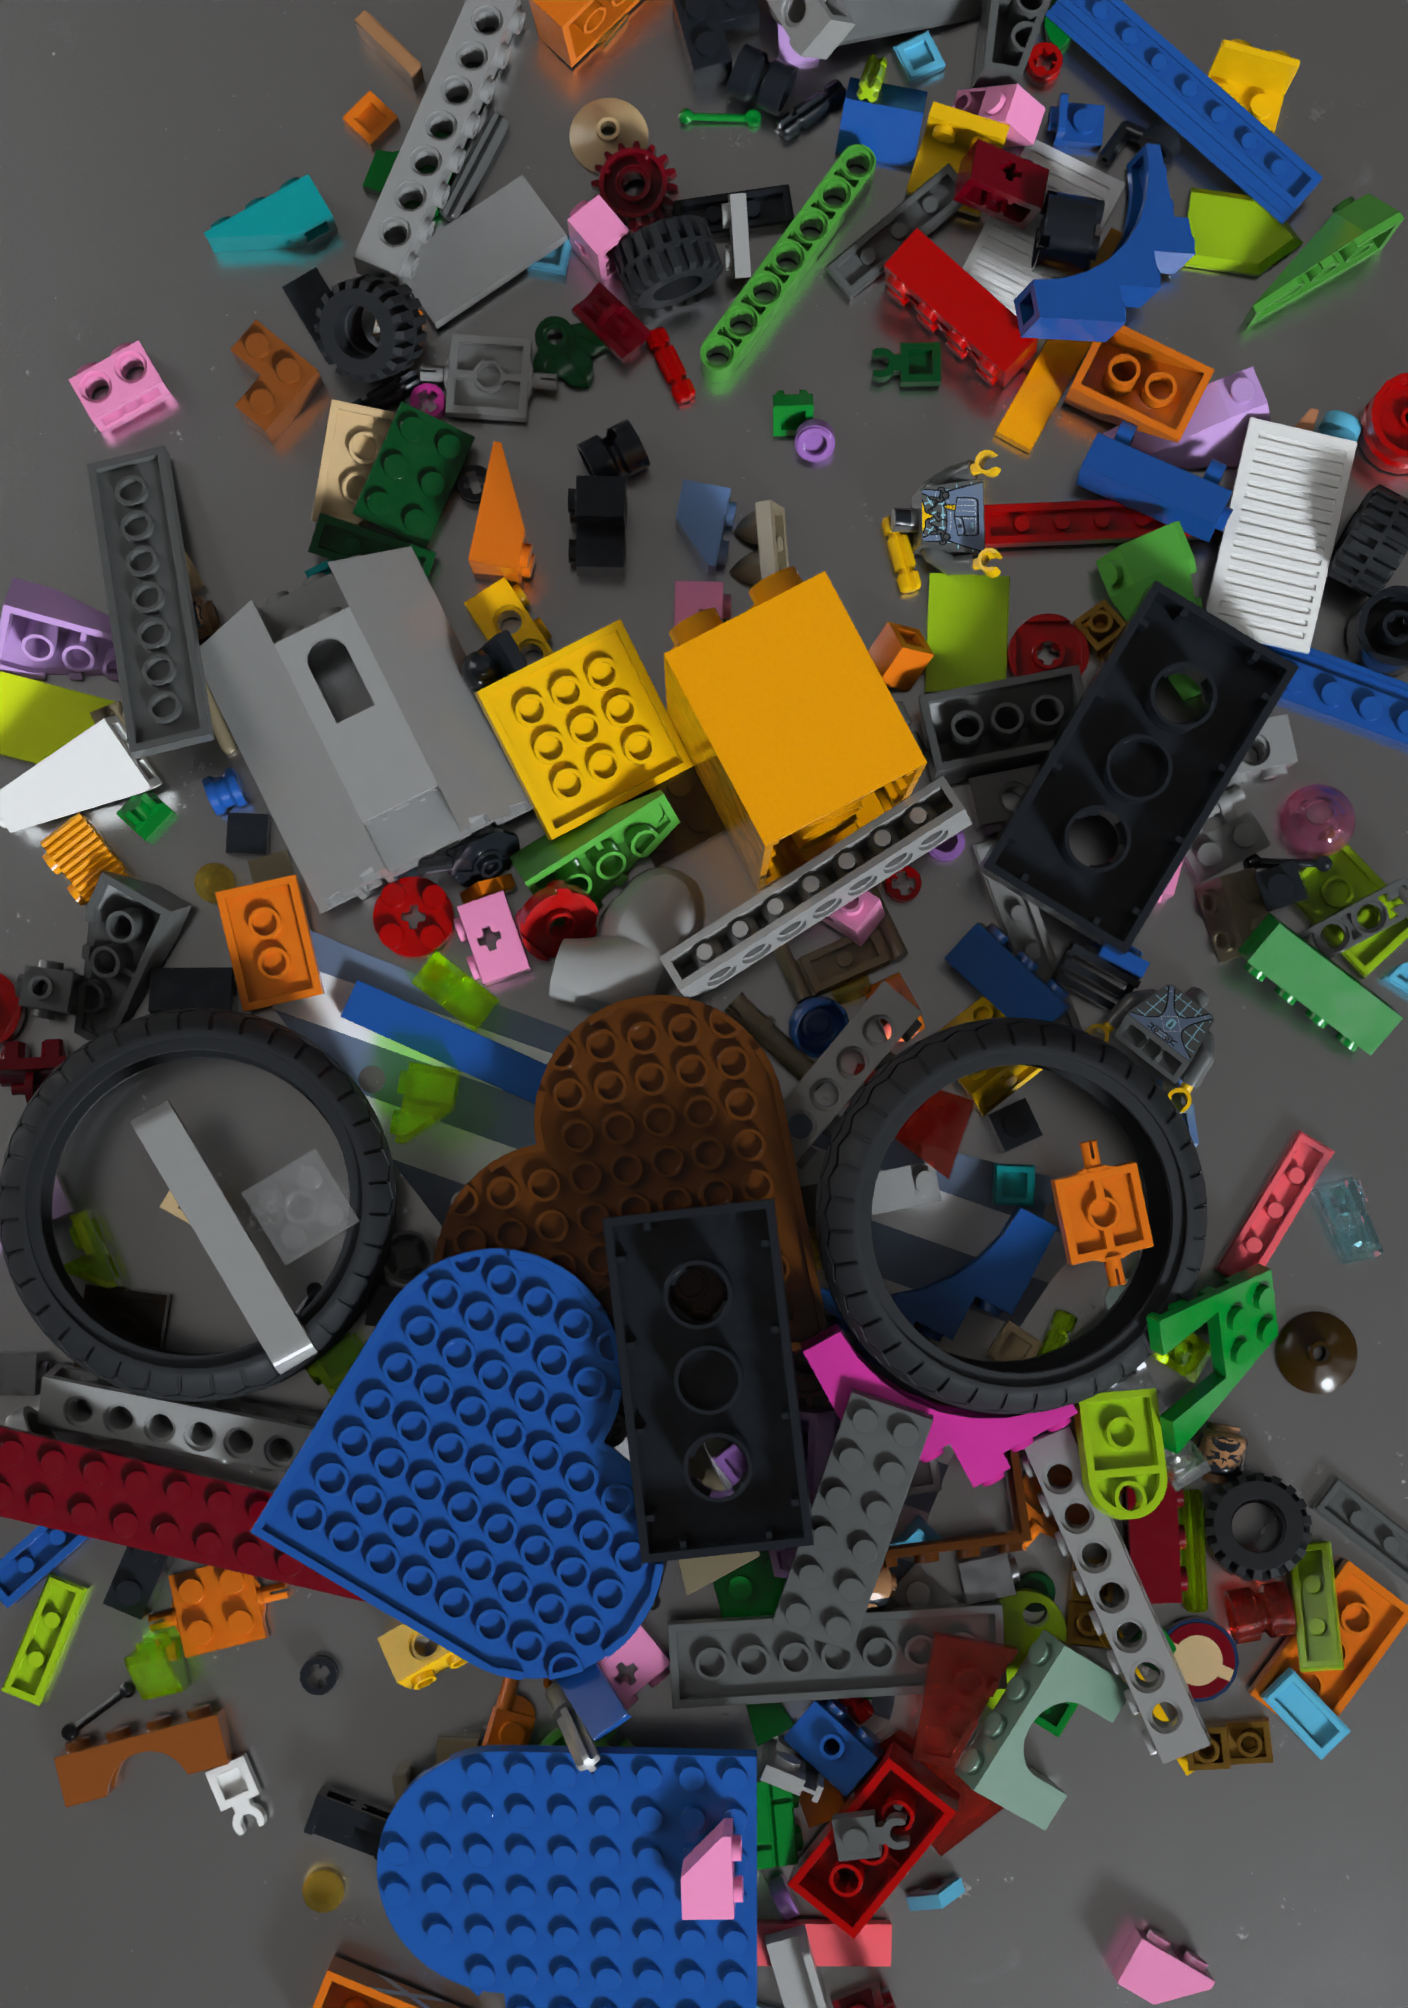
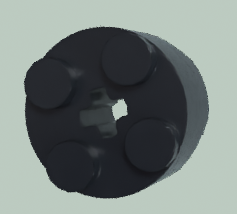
[1031,190,1105,278]
[1346,586,1408,676]

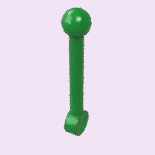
[678,108,761,128]

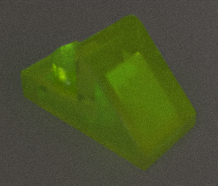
[411,951,500,1033]
[63,1210,125,1289]
[1150,1333,1211,1383]

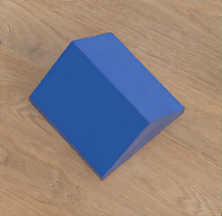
[835,77,928,170]

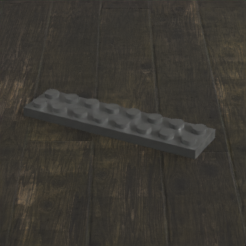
[87,445,215,759]
[668,1601,1007,1709]

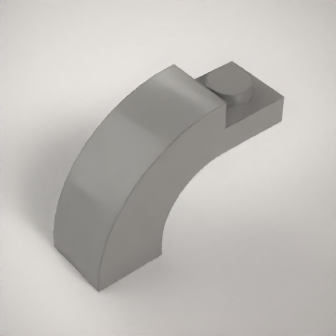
[800,1160,942,1227]

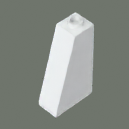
[0,715,162,833]

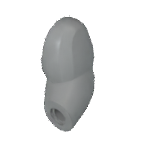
[549,867,706,1012]

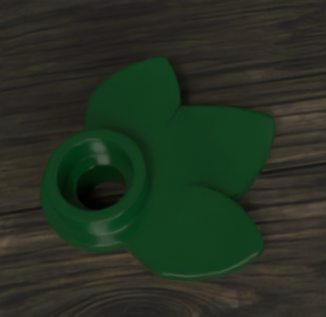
[533,316,608,389]

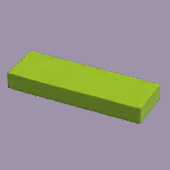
[1290,1541,1344,1672]
[1,1571,90,1706]

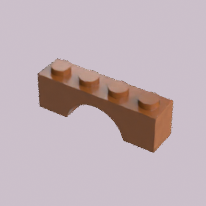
[54,1704,236,1807]

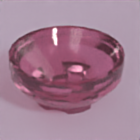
[1280,784,1355,857]

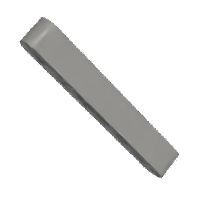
[130,1099,318,1375]

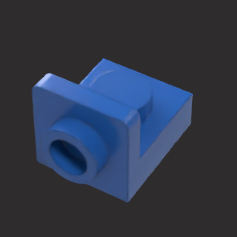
[1047,93,1105,150]
[1092,941,1150,980]

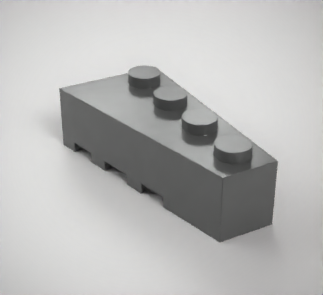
[972,0,1051,88]

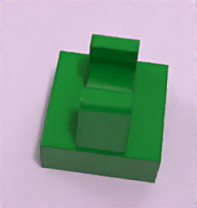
[772,389,814,436]
[116,790,176,843]

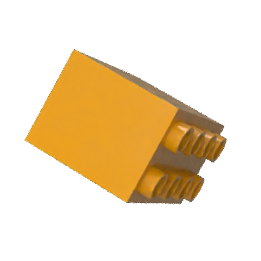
[664,566,927,890]

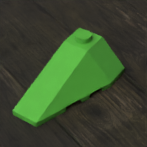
[1244,193,1404,326]
[1095,521,1203,701]
[509,790,680,927]

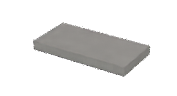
[405,174,568,329]

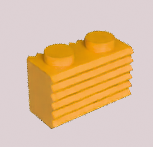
[40,812,135,906]

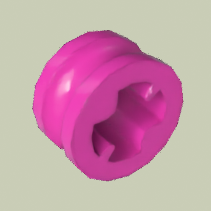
[409,383,446,420]

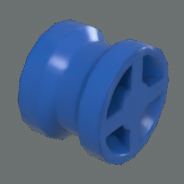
[202,767,248,816]

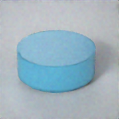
[1319,410,1362,442]

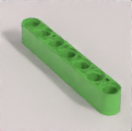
[700,144,876,383]

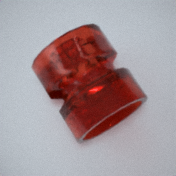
[1224,1580,1296,1645]

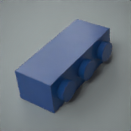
[944,922,1072,1023]

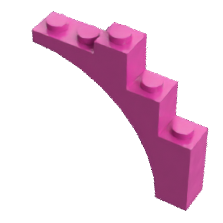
[800,1324,1078,1488]

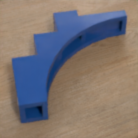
[1014,143,1195,342]
[820,1207,1057,1368]

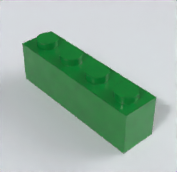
[1238,912,1403,1056]

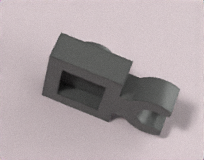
[832,1809,911,1862]

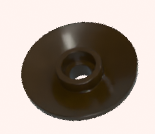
[1275,1311,1358,1394]

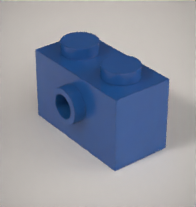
[783,1699,884,1797]

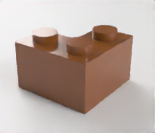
[230,319,324,444]

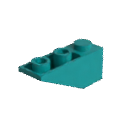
[204,174,337,252]

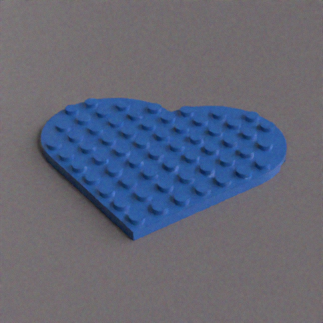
[250,1248,663,1680]
[377,1744,758,2008]

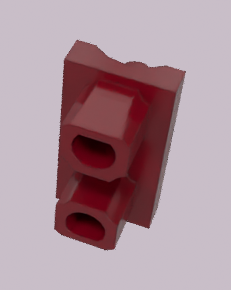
[571,282,651,363]
[0,1039,68,1104]

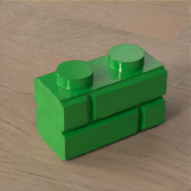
[757,1775,803,1870]

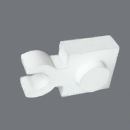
[205,1752,267,1836]

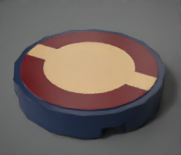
[1157,1616,1239,1703]

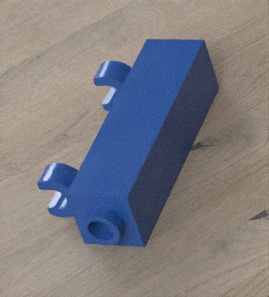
[1076,420,1233,543]

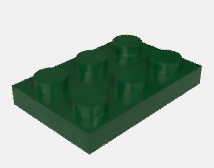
[351,401,475,548]

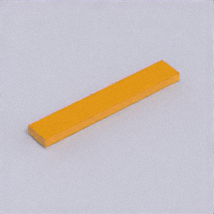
[994,227,1122,454]

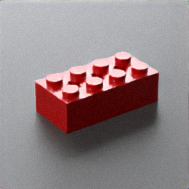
[884,228,1038,389]
[787,1741,961,1939]

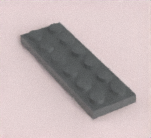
[772,1388,933,1652]

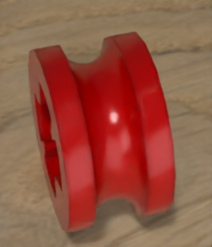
[1025,42,1063,85]
[884,866,922,903]

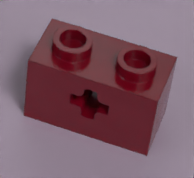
[953,139,1050,230]

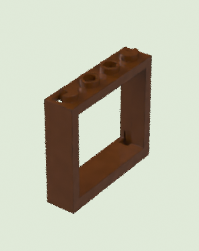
[881,1398,1032,1568]

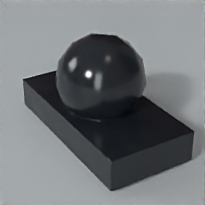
[461,629,527,690]

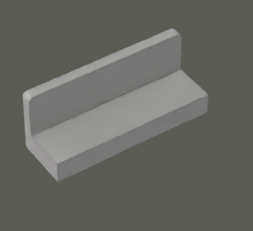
[764,1924,829,2008]

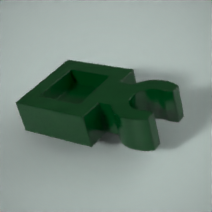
[871,342,941,387]

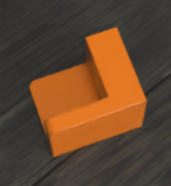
[868,622,934,691]

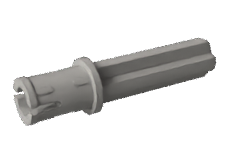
[545,1682,600,1773]

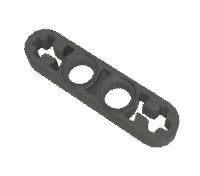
[1297,878,1408,959]

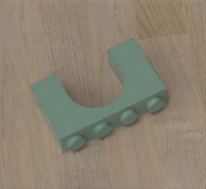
[954,1629,1130,1831]

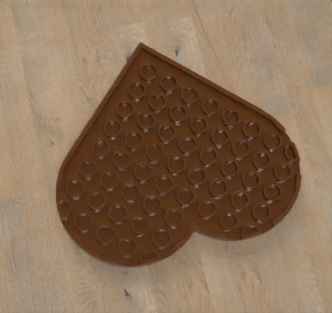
[435,995,828,1351]

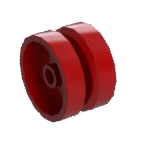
[1358,373,1408,474]

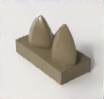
[729,500,789,584]

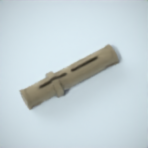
[724,992,825,1092]

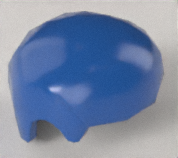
[788,996,849,1058]

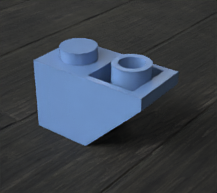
[676,479,737,576]

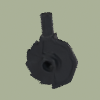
[418,828,520,887]

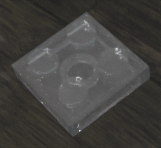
[241,1148,360,1266]

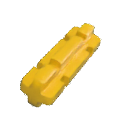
[881,515,921,593]

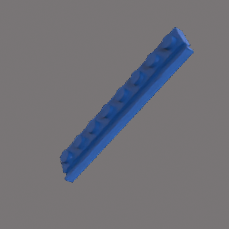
[1045,0,1323,226]
[1260,643,1408,749]

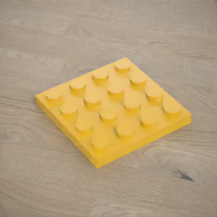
[474,619,694,840]

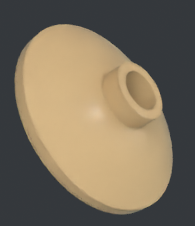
[569,98,648,175]

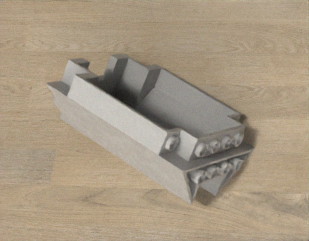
[200,546,533,914]

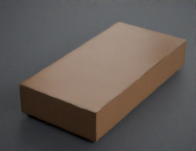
[354,10,425,91]

